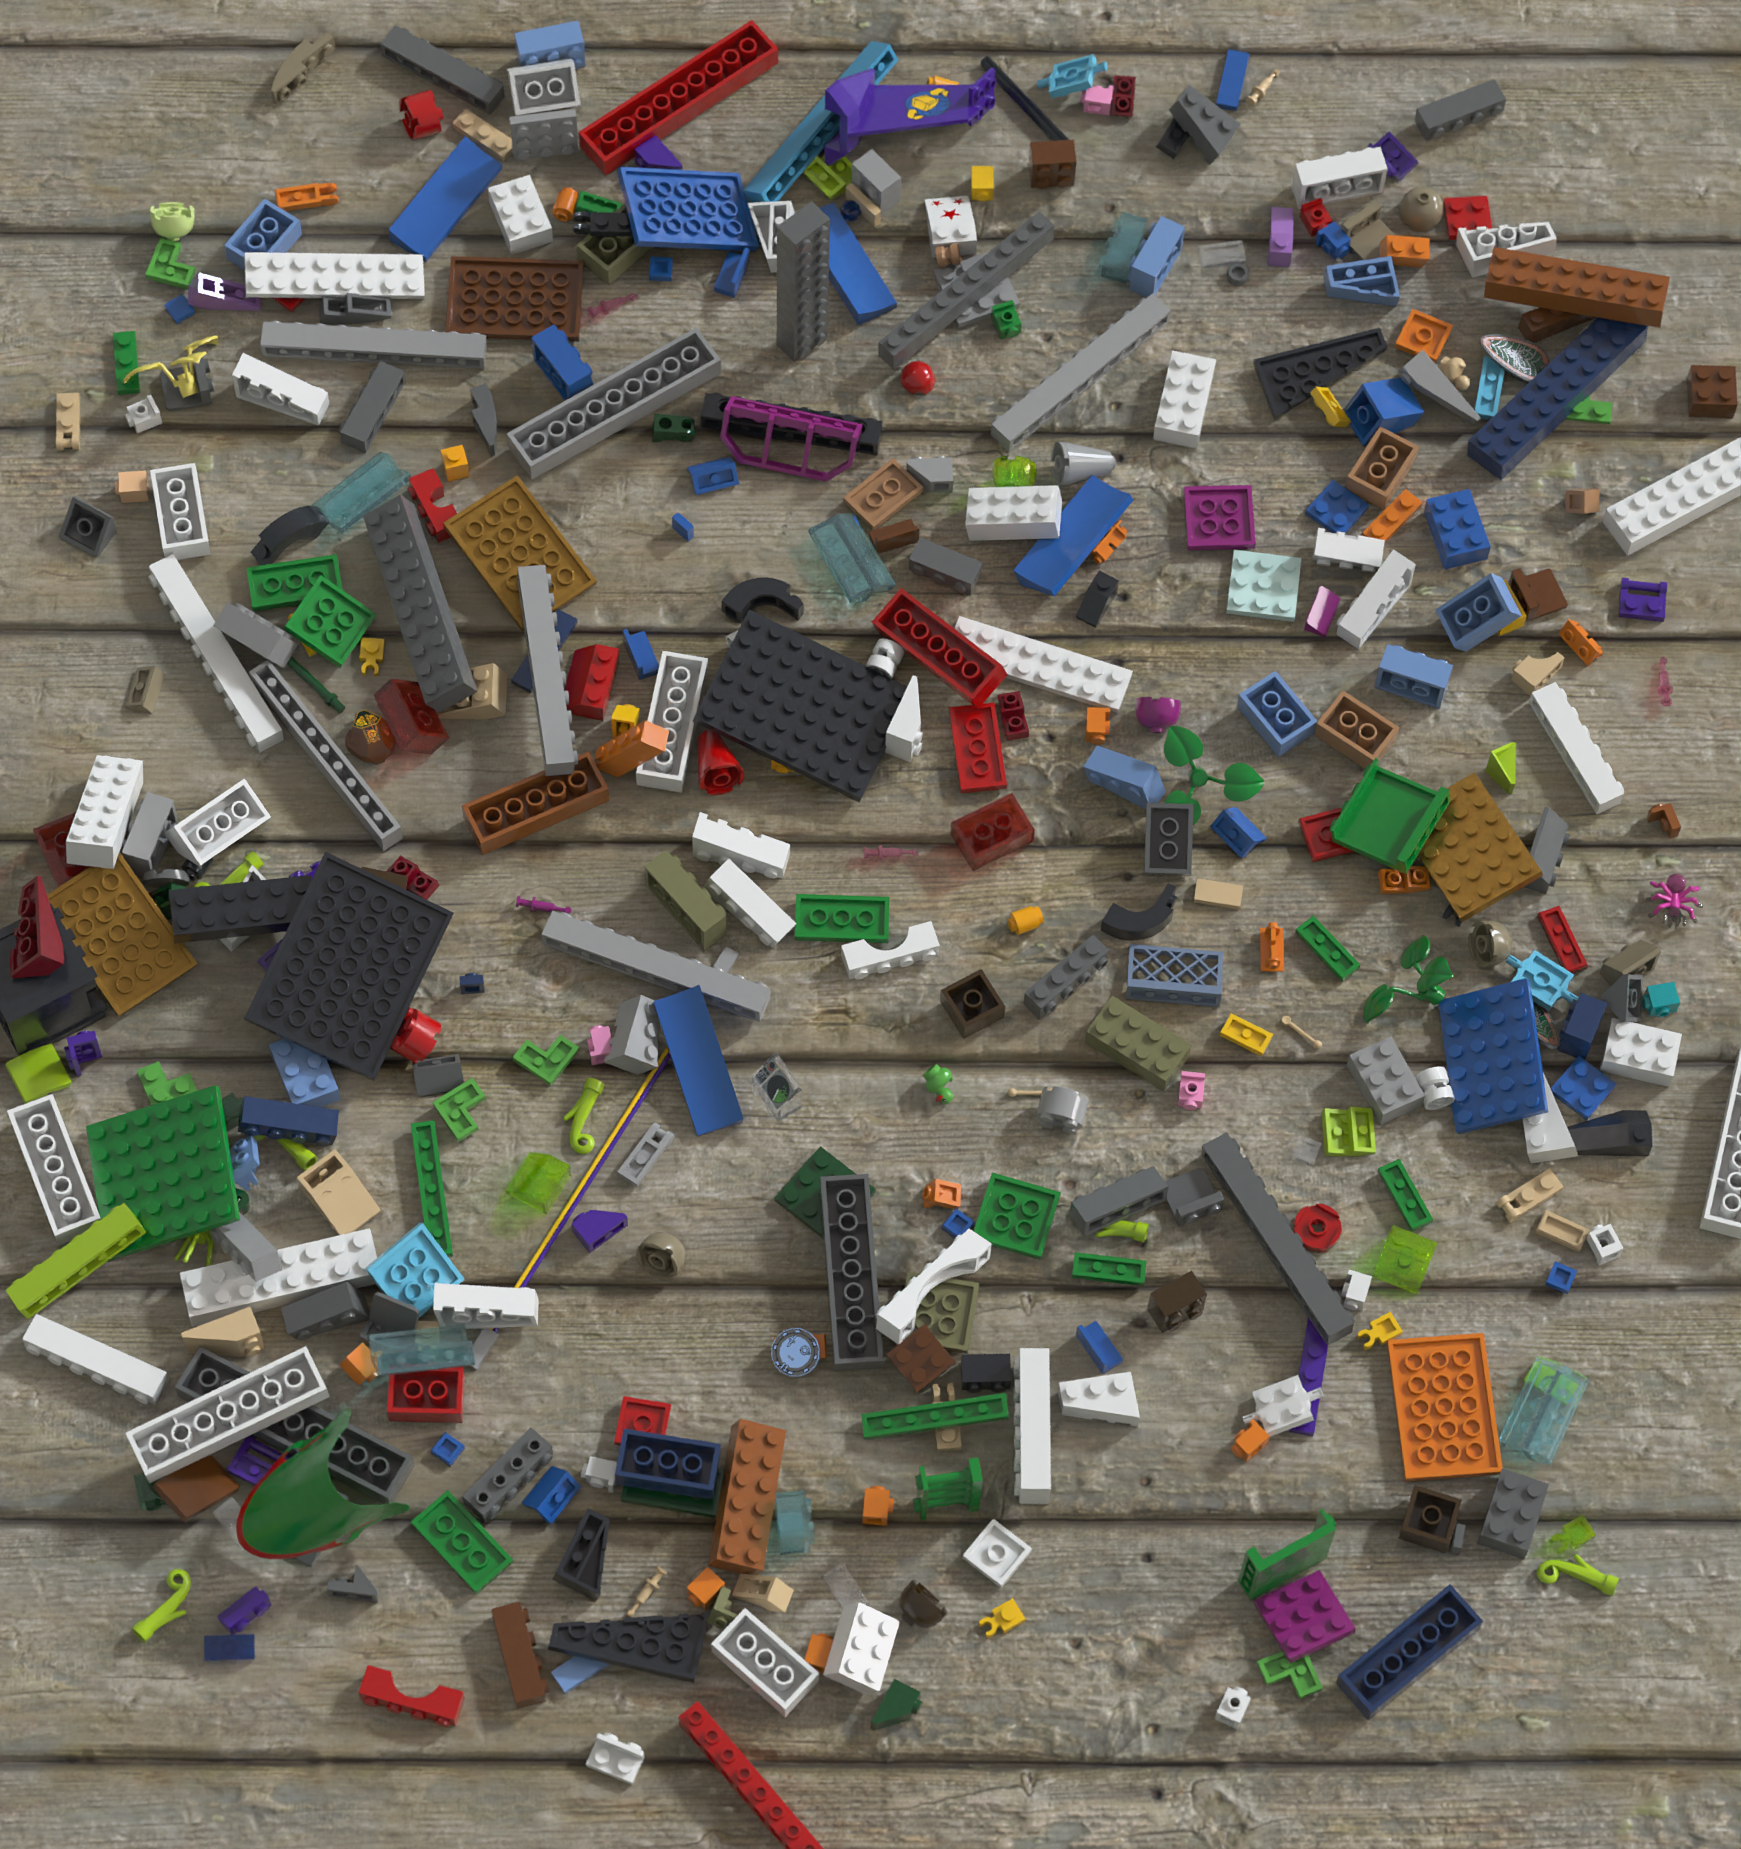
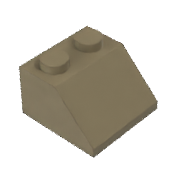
[1600,940,1661,986]

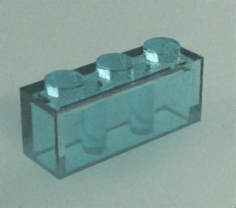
[1099,212,1148,284]

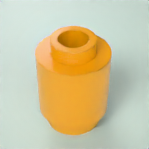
[1007,906,1044,935]

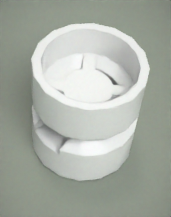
[865,639,904,679]
[1416,1067,1455,1110]

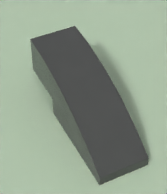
[319,293,391,324]
[470,383,497,457]

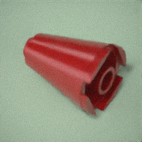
[697,730,744,795]

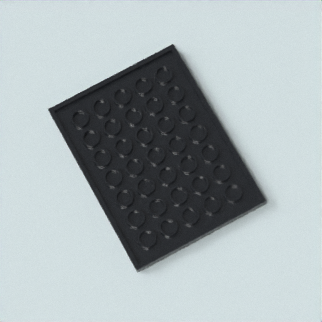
[693,610,907,803]
[244,852,454,1081]

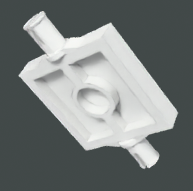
[1243,1375,1324,1436]

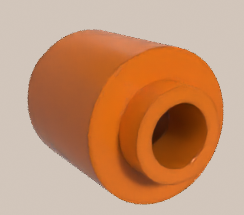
[552,188,578,222]

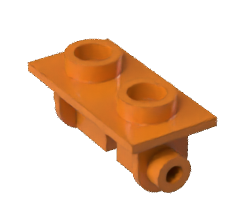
[1088,520,1128,564]
[1558,619,1603,666]
[1260,922,1284,972]

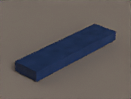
[511,609,578,693]

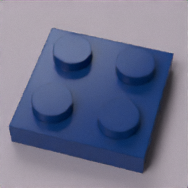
[1305,480,1369,534]
[1551,1056,1617,1120]

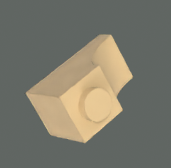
[1511,652,1564,696]
[732,1573,794,1613]

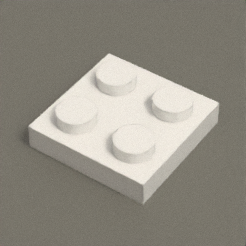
[962,1519,1032,1588]

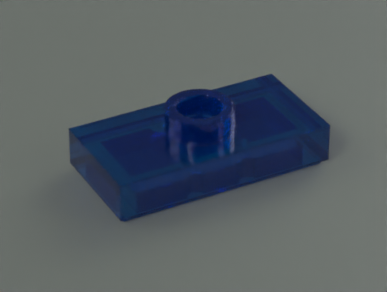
[204,1634,255,1661]

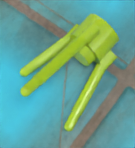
[174,1229,214,1266]

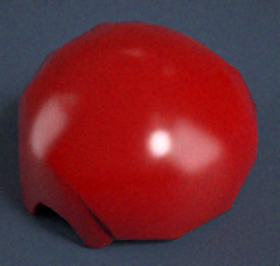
[899,361,936,395]

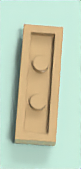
[452,109,512,162]

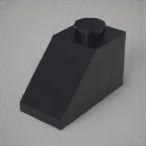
[1076,570,1119,628]

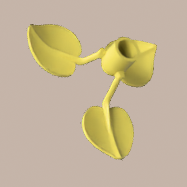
[123,336,219,398]

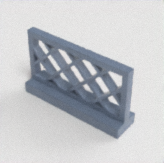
[1126,944,1223,1007]

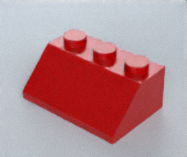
[564,644,620,721]

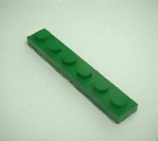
[411,1120,453,1257]
[862,1393,1010,1440]

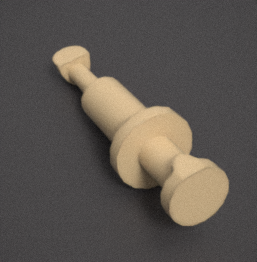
[1246,70,1280,106]
[625,1566,667,1617]

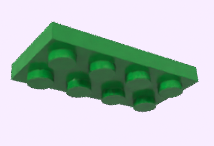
[246,554,342,612]
[795,894,890,943]
[411,1490,514,1595]

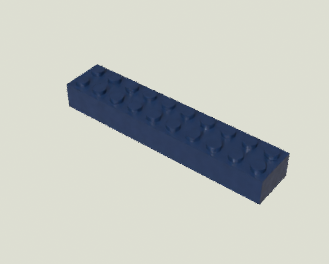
[1467,317,1648,480]

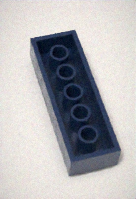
[1336,1584,1483,1721]

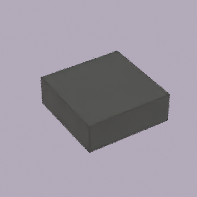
[1449,1524,1465,1556]

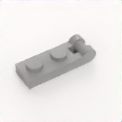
[617,1122,675,1187]

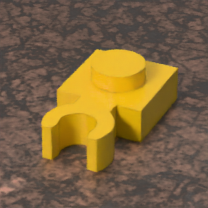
[360,637,385,677]
[1357,1312,1403,1350]
[979,1598,1025,1638]

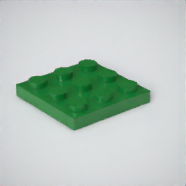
[283,575,377,668]
[973,1172,1061,1260]

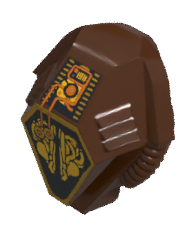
[345,709,398,765]

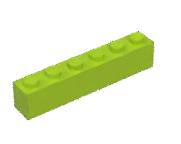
[5,1203,146,1319]

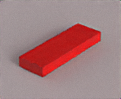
[1537,905,1588,974]

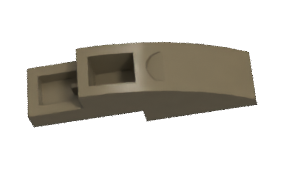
[271,32,335,105]

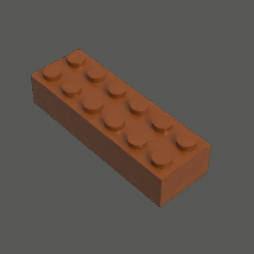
[462,751,609,855]
[708,1418,786,1575]

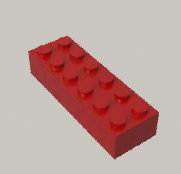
[872,588,1007,709]

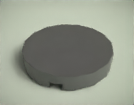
[142,869,190,888]

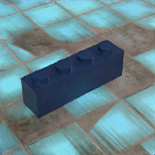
[238,1096,339,1147]

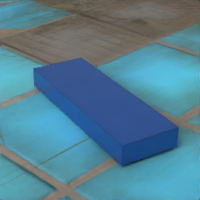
[1216,50,1250,111]

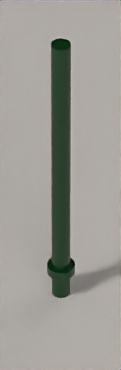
[287,656,346,713]

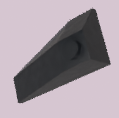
[1567,1110,1653,1156]

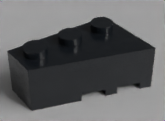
[552,1508,610,1602]

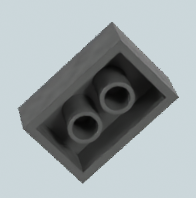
[1144,803,1193,876]
[1477,1468,1549,1559]

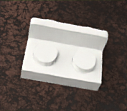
[586,1733,644,1785]

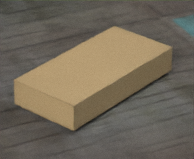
[846,183,881,227]
[1193,878,1243,910]
[1535,1210,1589,1252]

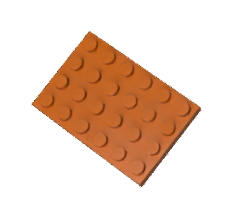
[1387,1333,1503,1482]

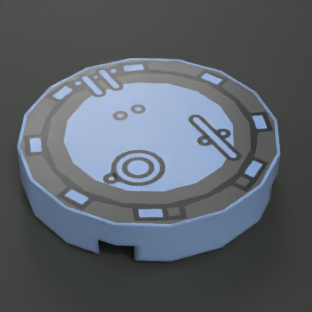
[771,1328,820,1377]

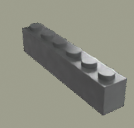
[380,25,505,115]

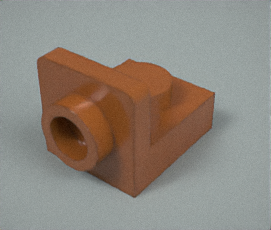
[1647,803,1681,839]

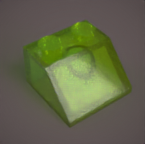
[505,1152,571,1215]
[1373,1225,1438,1294]

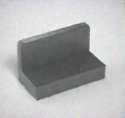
[412,1054,464,1096]

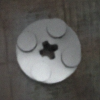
[1036,1086,1089,1135]

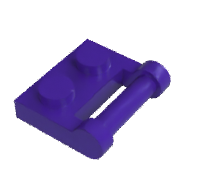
[1618,577,1667,622]
[227,1435,292,1486]

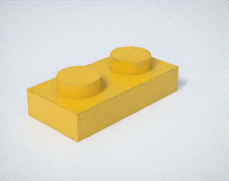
[1310,387,1351,428]
[1220,1013,1273,1057]

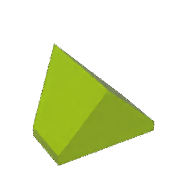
[1485,742,1516,794]

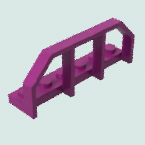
[720,396,862,482]

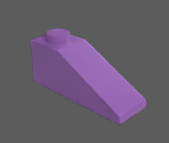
[1268,207,1293,267]
[188,273,260,311]

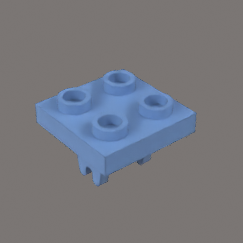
[229,1136,260,1191]

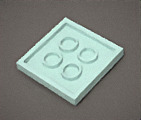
[1226,550,1301,622]

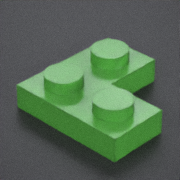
[145,238,196,290]
[1566,395,1612,424]
[513,1035,579,1086]
[137,1061,197,1105]
[432,1078,486,1143]
[1256,1651,1323,1700]

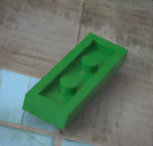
[113,331,140,395]
[1295,915,1360,982]
[1377,1159,1433,1232]
[1072,1252,1147,1286]

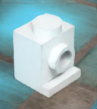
[125,395,162,433]
[1586,1224,1624,1266]
[1341,1270,1372,1311]
[581,1456,617,1493]
[1215,1686,1251,1730]

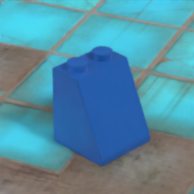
[1343,377,1424,446]

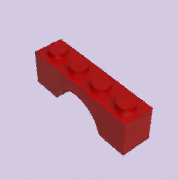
[358,1665,465,1727]

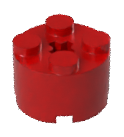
[399,90,443,140]
[390,1007,441,1064]

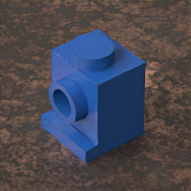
[1315,221,1351,260]

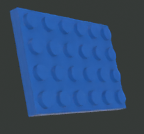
[617,167,759,251]
[1439,978,1548,1134]

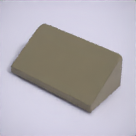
[125,666,165,713]

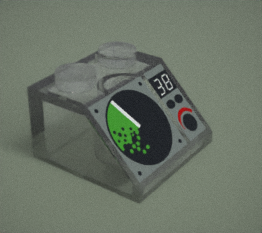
[751,1052,802,1122]

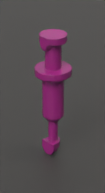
[516,896,572,914]

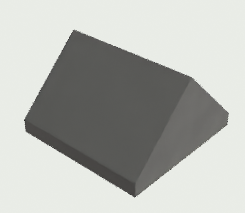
[59,496,116,557]
[1600,974,1643,1022]

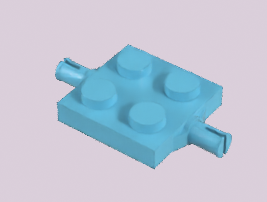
[1037,54,1108,98]
[1506,950,1579,1011]

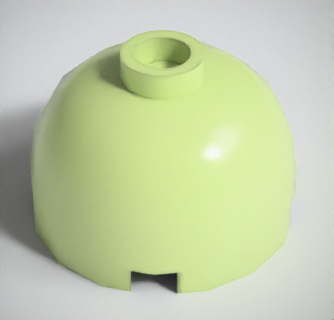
[150,202,195,241]

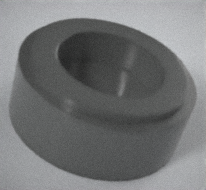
[1227,263,1249,286]

